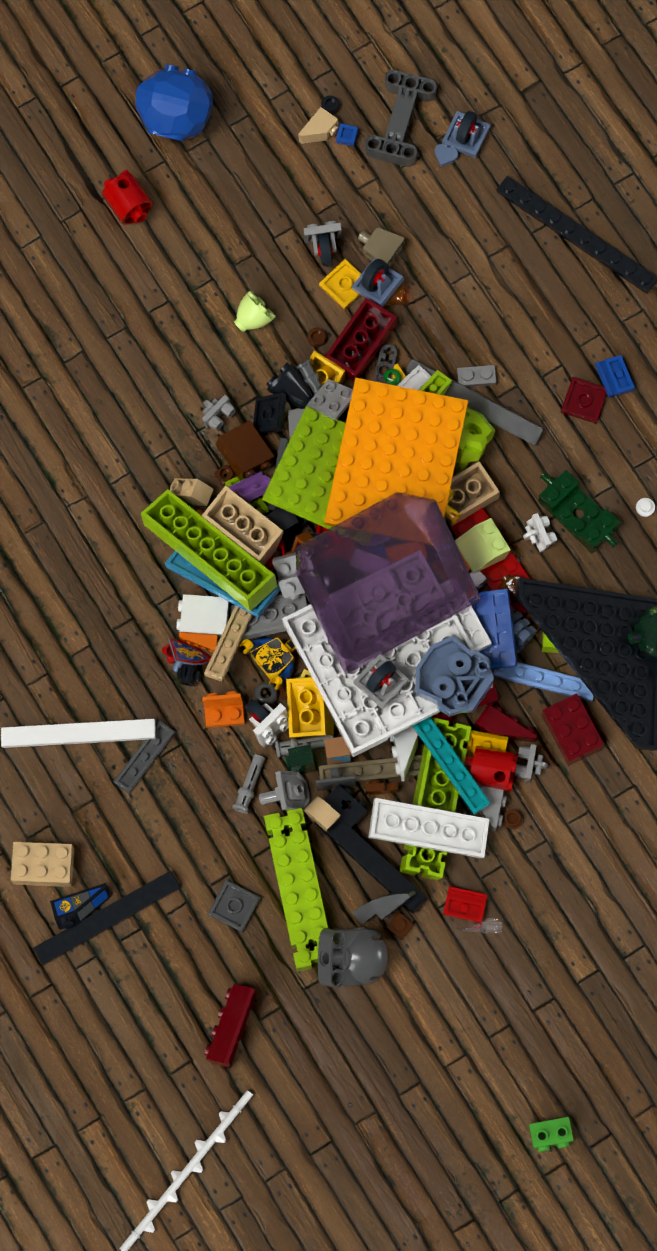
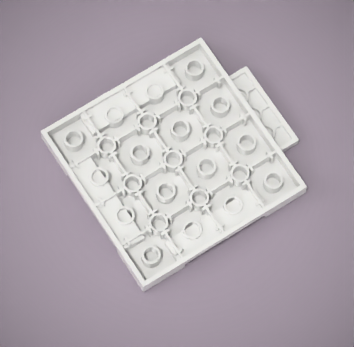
[282,550,493,757]

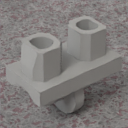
[202,395,236,431]
[514,744,548,783]

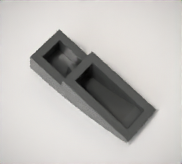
[352,890,416,925]

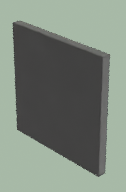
[316,767,356,791]

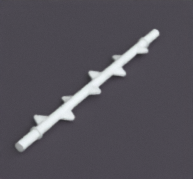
[119,1090,253,1251]

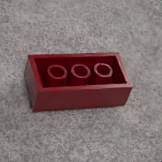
[325,298,397,382]

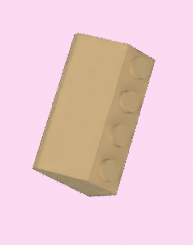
[202,486,284,565]

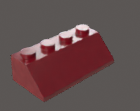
[204,984,257,1069]

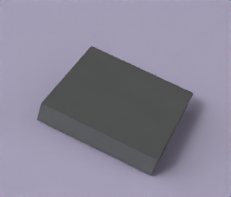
[208,880,261,933]

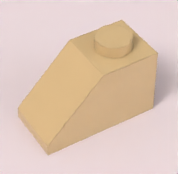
[298,107,339,144]

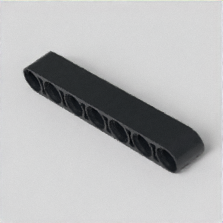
[315,818,427,914]

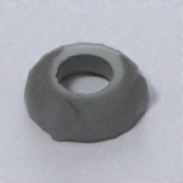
[254,682,279,706]

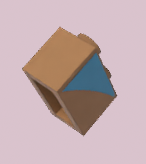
[324,737,353,765]

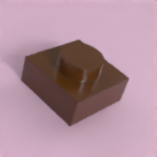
[386,912,414,940]

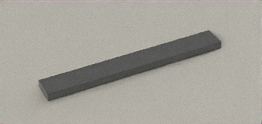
[404,359,544,446]

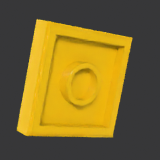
[319,259,361,310]

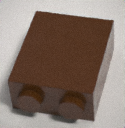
[216,421,274,481]

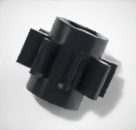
[177,664,201,686]

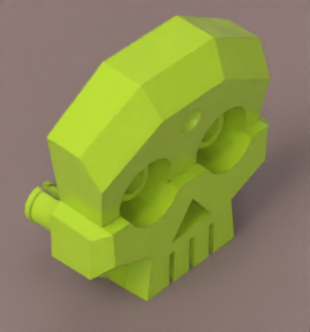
[454,407,495,473]

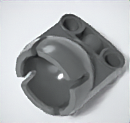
[318,927,388,988]

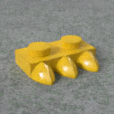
[467,730,508,757]

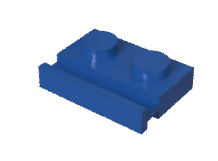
[595,355,635,398]

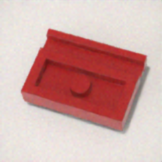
[443,886,487,923]

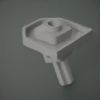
[259,771,310,811]

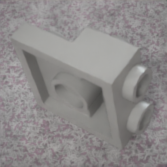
[272,549,322,600]

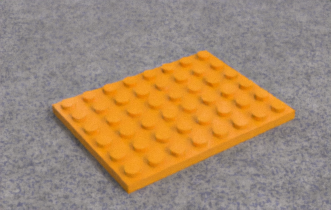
[324,378,468,547]

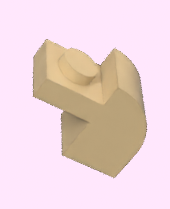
[303,796,340,832]

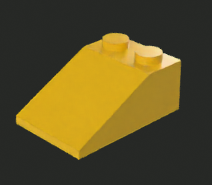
[286,677,334,738]

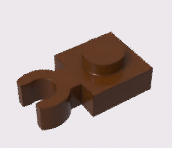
[365,780,399,795]

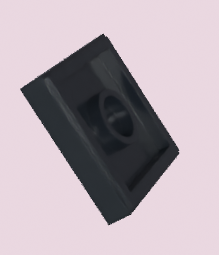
[253,392,287,435]

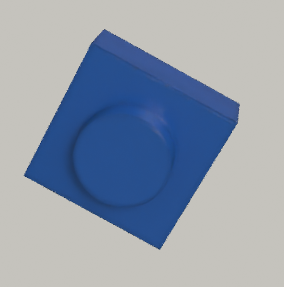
[336,123,358,147]

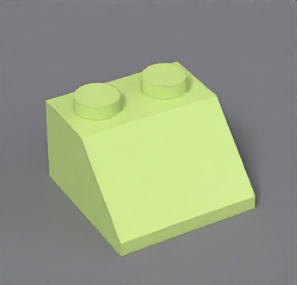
[454,518,511,574]

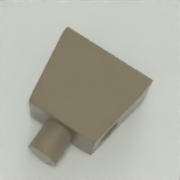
[358,228,405,267]

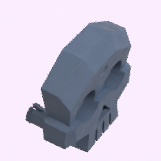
[415,635,494,717]

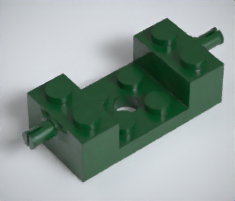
[538,470,620,553]

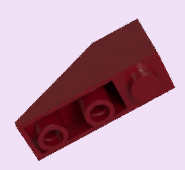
[475,705,537,743]

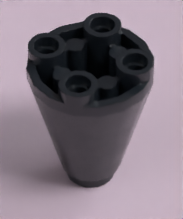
[266,362,314,409]

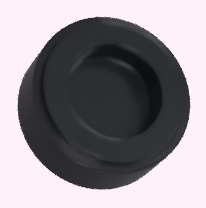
[321,96,339,115]

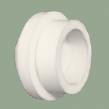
[636,498,655,517]

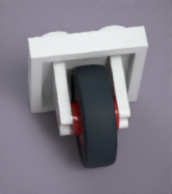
[245,700,289,748]

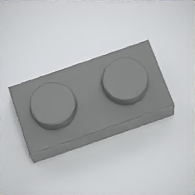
[457,365,496,387]

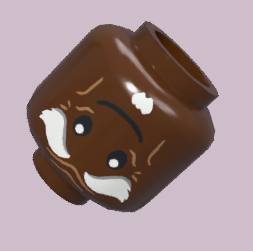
[498,574,520,603]

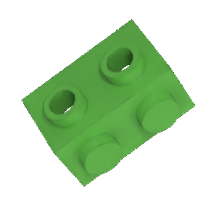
[529,1117,574,1152]

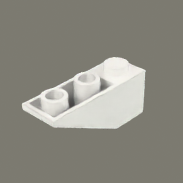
[389,726,418,781]

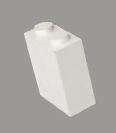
[177,594,230,639]

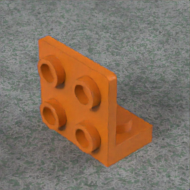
[202,691,245,728]

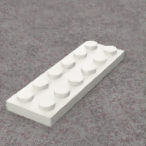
[368,798,489,858]

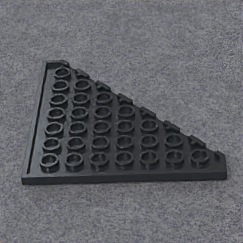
[516,578,657,751]

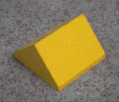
[302,351,346,390]

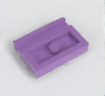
[229,472,271,502]

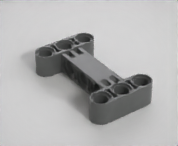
[365,70,436,167]

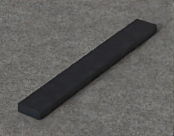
[33,871,180,966]

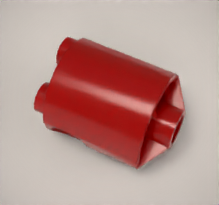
[102,170,153,225]
[464,746,518,791]

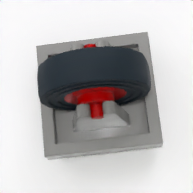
[303,221,342,266]
[353,654,409,709]

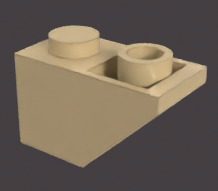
[170,478,214,506]

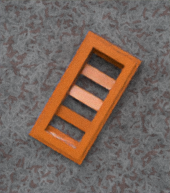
[179,632,219,653]

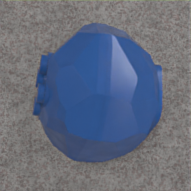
[136,64,213,141]

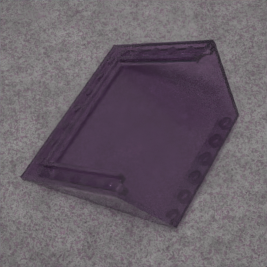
[295,492,482,675]

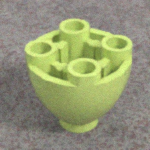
[234,291,276,332]

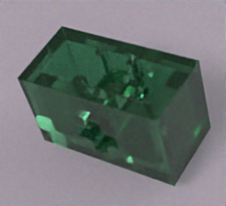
[285,744,315,774]

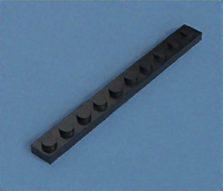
[496,176,657,294]

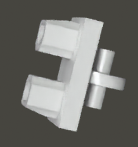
[523,513,557,552]

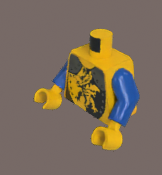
[239,637,296,690]

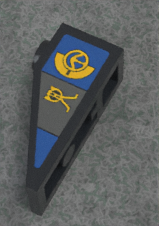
[50,883,111,930]

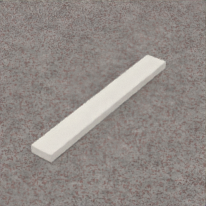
[1,719,156,748]

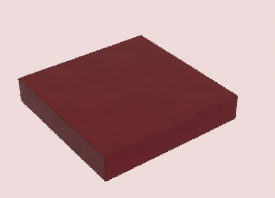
[561,377,607,424]

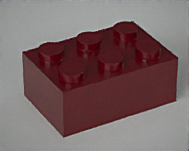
[541,694,604,766]

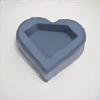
[434,144,458,167]

